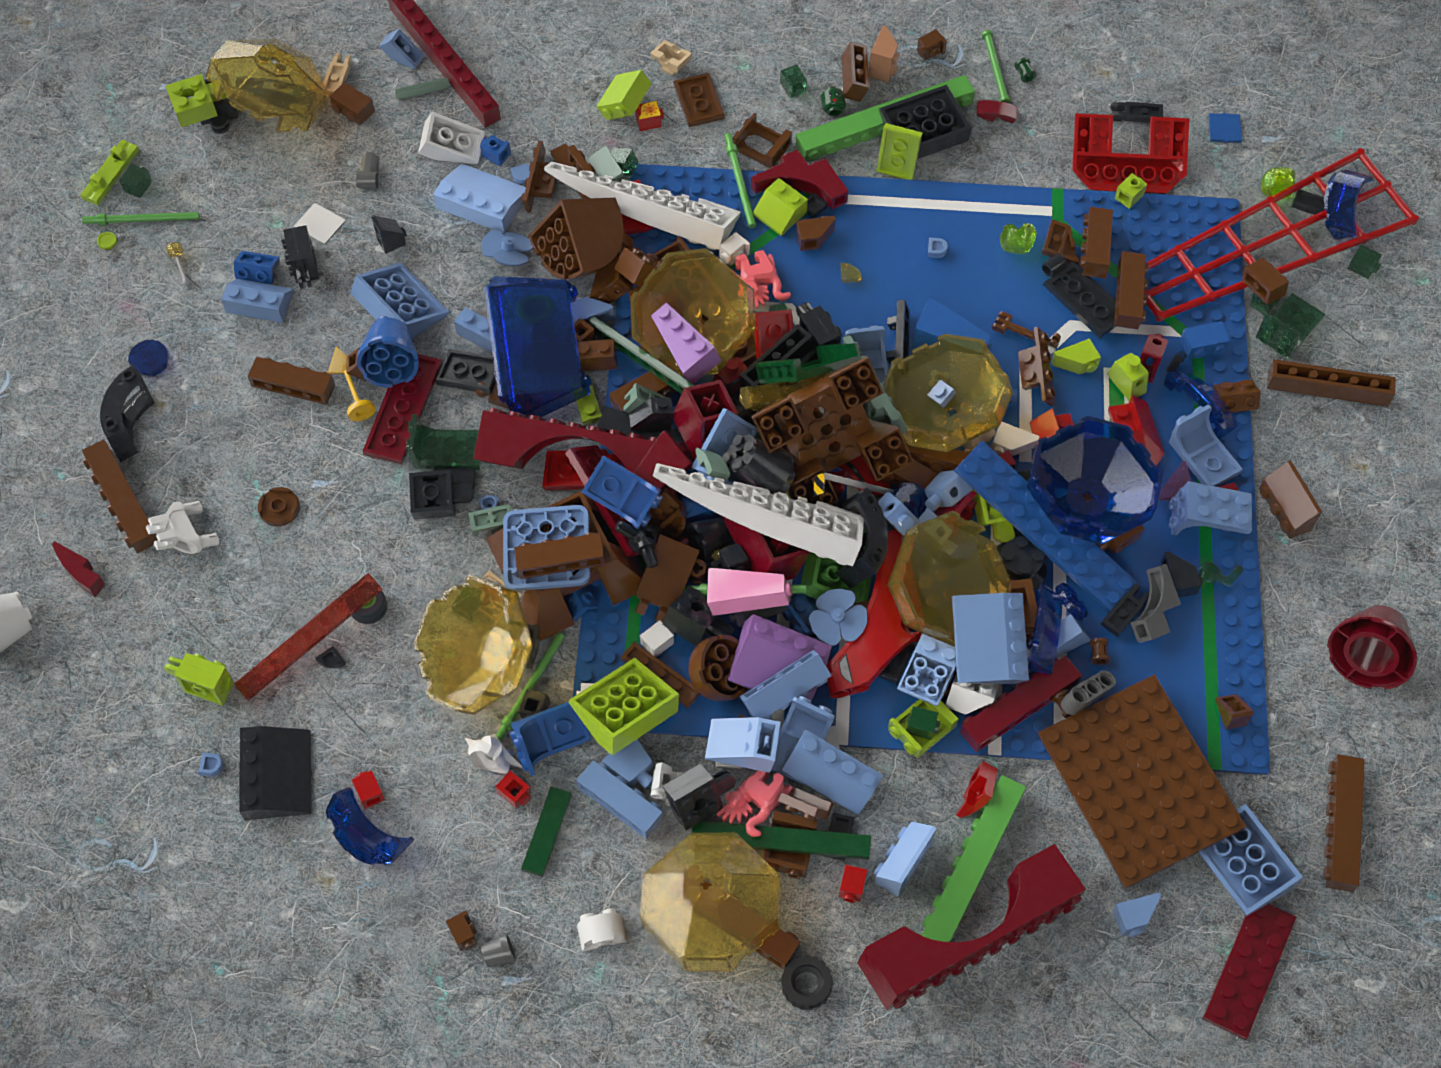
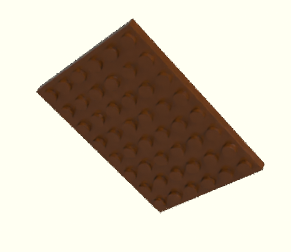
[1037,674,1246,889]

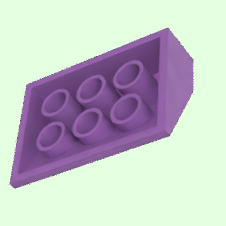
[728,614,831,705]

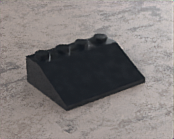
[879,84,972,159]
[239,726,312,820]

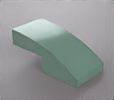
[695,448,730,481]

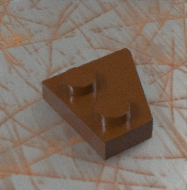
[1041,219,1079,264]

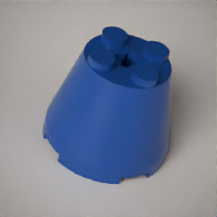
[357,316,419,388]

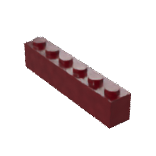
[960,655,1082,753]

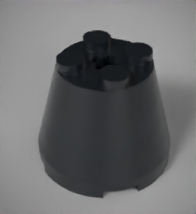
[721,434,796,495]

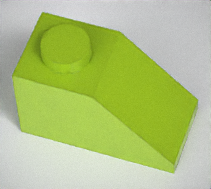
[1051,338,1101,374]

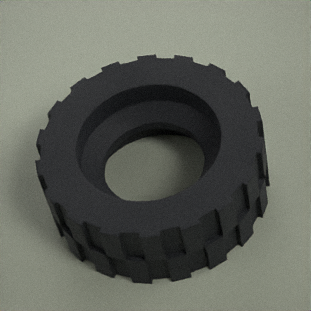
[781,955,833,1010]

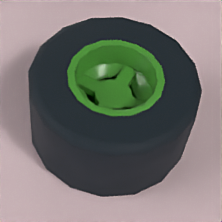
[347,582,387,624]

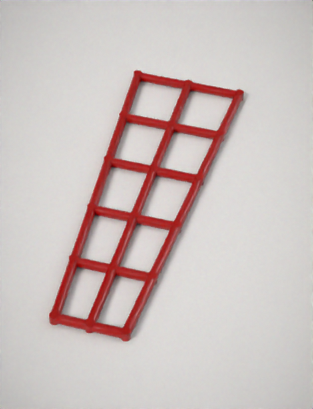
[1144,148,1419,322]

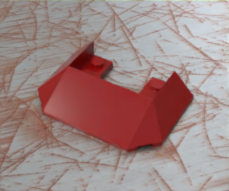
[1072,113,1190,194]
[1029,395,1164,491]

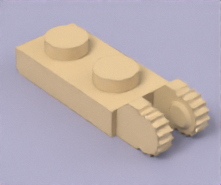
[321,53,352,96]

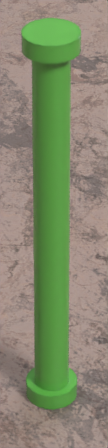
[982,30,1011,104]

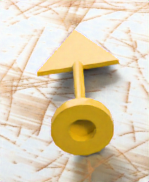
[327,346,376,422]

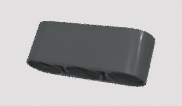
[1061,671,1116,715]

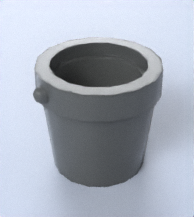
[481,932,516,967]

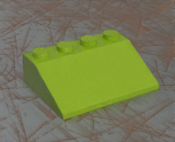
[569,658,679,756]

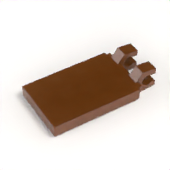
[635,534,700,623]

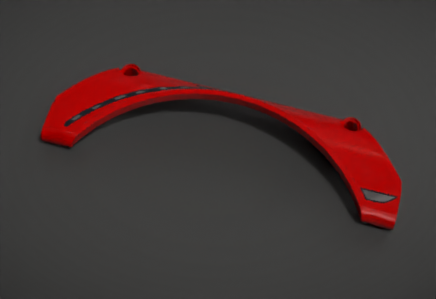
[803,408,927,698]

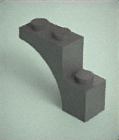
[1131,564,1181,643]

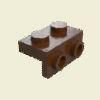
[1213,380,1261,414]

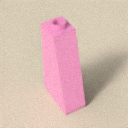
[707,568,792,616]

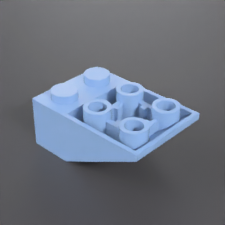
[897,634,957,707]
[705,717,780,773]

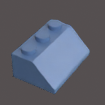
[221,279,294,323]

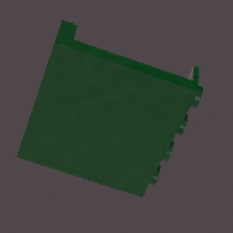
[755,342,862,384]

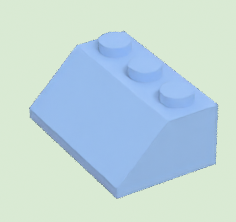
[874,822,937,897]

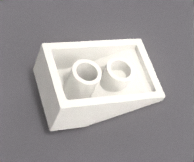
[418,112,485,164]

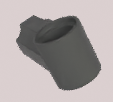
[356,152,380,189]

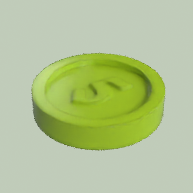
[97,232,117,250]

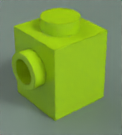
[1115,173,1147,209]

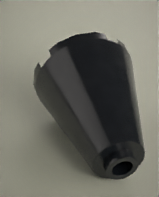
[682,517,733,561]

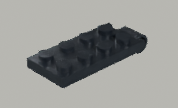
[1041,254,1117,339]

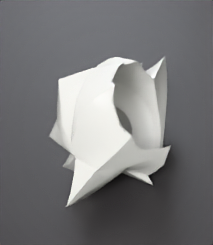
[465,734,522,774]

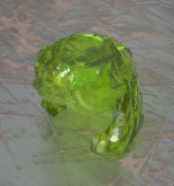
[1261,167,1295,200]
[999,223,1037,254]

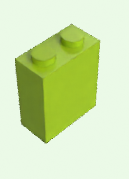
[596,70,652,120]

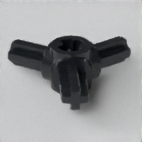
[615,520,661,569]

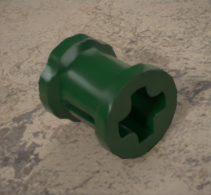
[1014,57,1036,83]

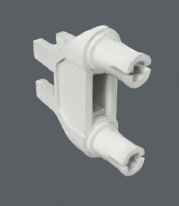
[146,501,219,554]

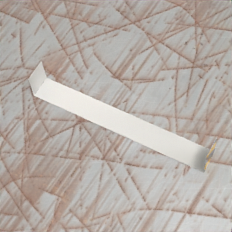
[814,473,924,519]

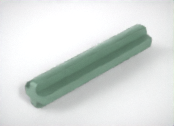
[395,78,450,100]

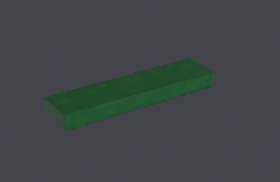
[521,787,572,877]

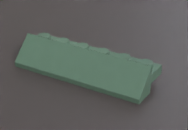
[843,335,908,435]

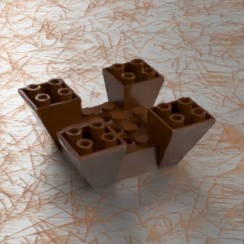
[751,357,914,505]
[486,490,644,641]

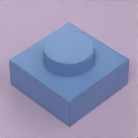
[927,380,957,408]

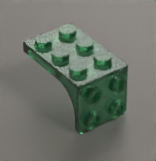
[1256,293,1325,359]
[406,414,481,470]

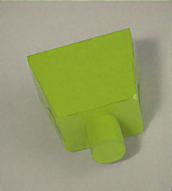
[1107,353,1149,401]

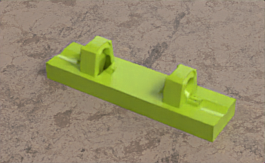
[80,139,139,206]

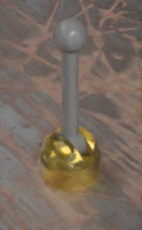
[166,242,190,286]

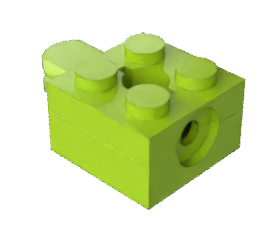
[165,74,229,128]
[971,489,1015,543]
[164,653,235,706]

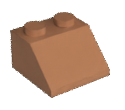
[869,25,900,83]

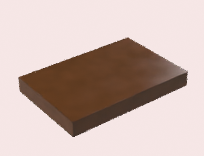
[673,73,724,127]

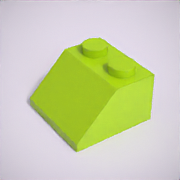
[753,178,808,236]

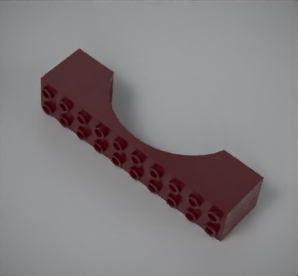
[673,380,810,581]
[473,408,690,499]
[857,844,1086,1011]

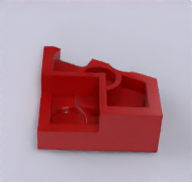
[956,761,998,818]

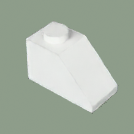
[990,422,1040,456]

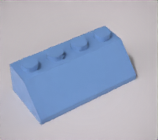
[782,730,883,815]

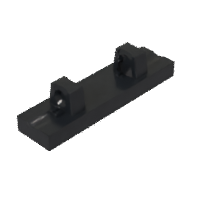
[886,300,910,379]

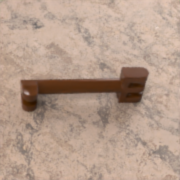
[992,311,1061,349]

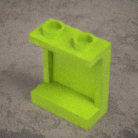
[888,699,958,759]

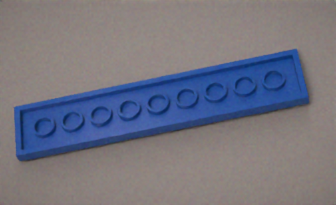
[954,441,1138,613]

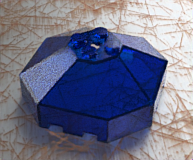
[1026,416,1164,544]

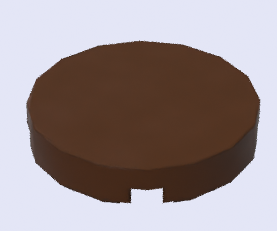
[258,487,300,527]

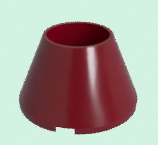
[1327,605,1417,690]

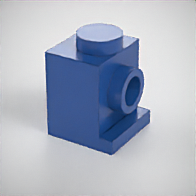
[480,135,511,166]

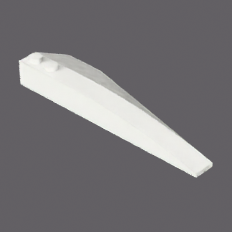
[544,162,741,250]
[653,463,864,566]

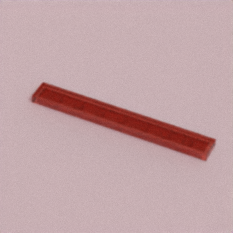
[234,573,383,701]

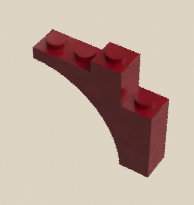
[751,150,849,210]

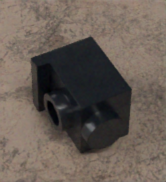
[518,689,551,719]

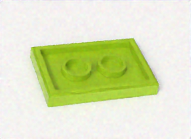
[876,123,922,180]

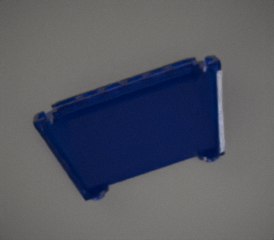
[484,276,592,418]

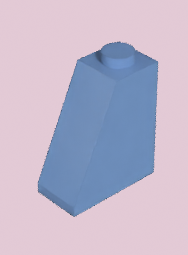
[1028,614,1091,664]

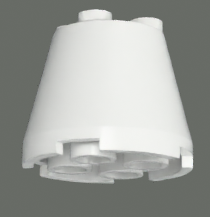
[0,591,32,653]

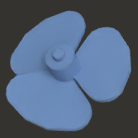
[481,230,533,266]
[809,589,867,646]

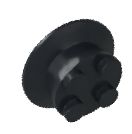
[989,536,1047,590]

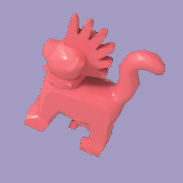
[735,250,791,309]
[717,770,794,837]

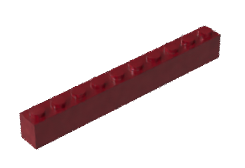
[388,0,501,128]

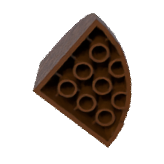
[528,197,624,279]

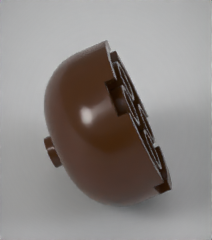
[688,635,748,702]

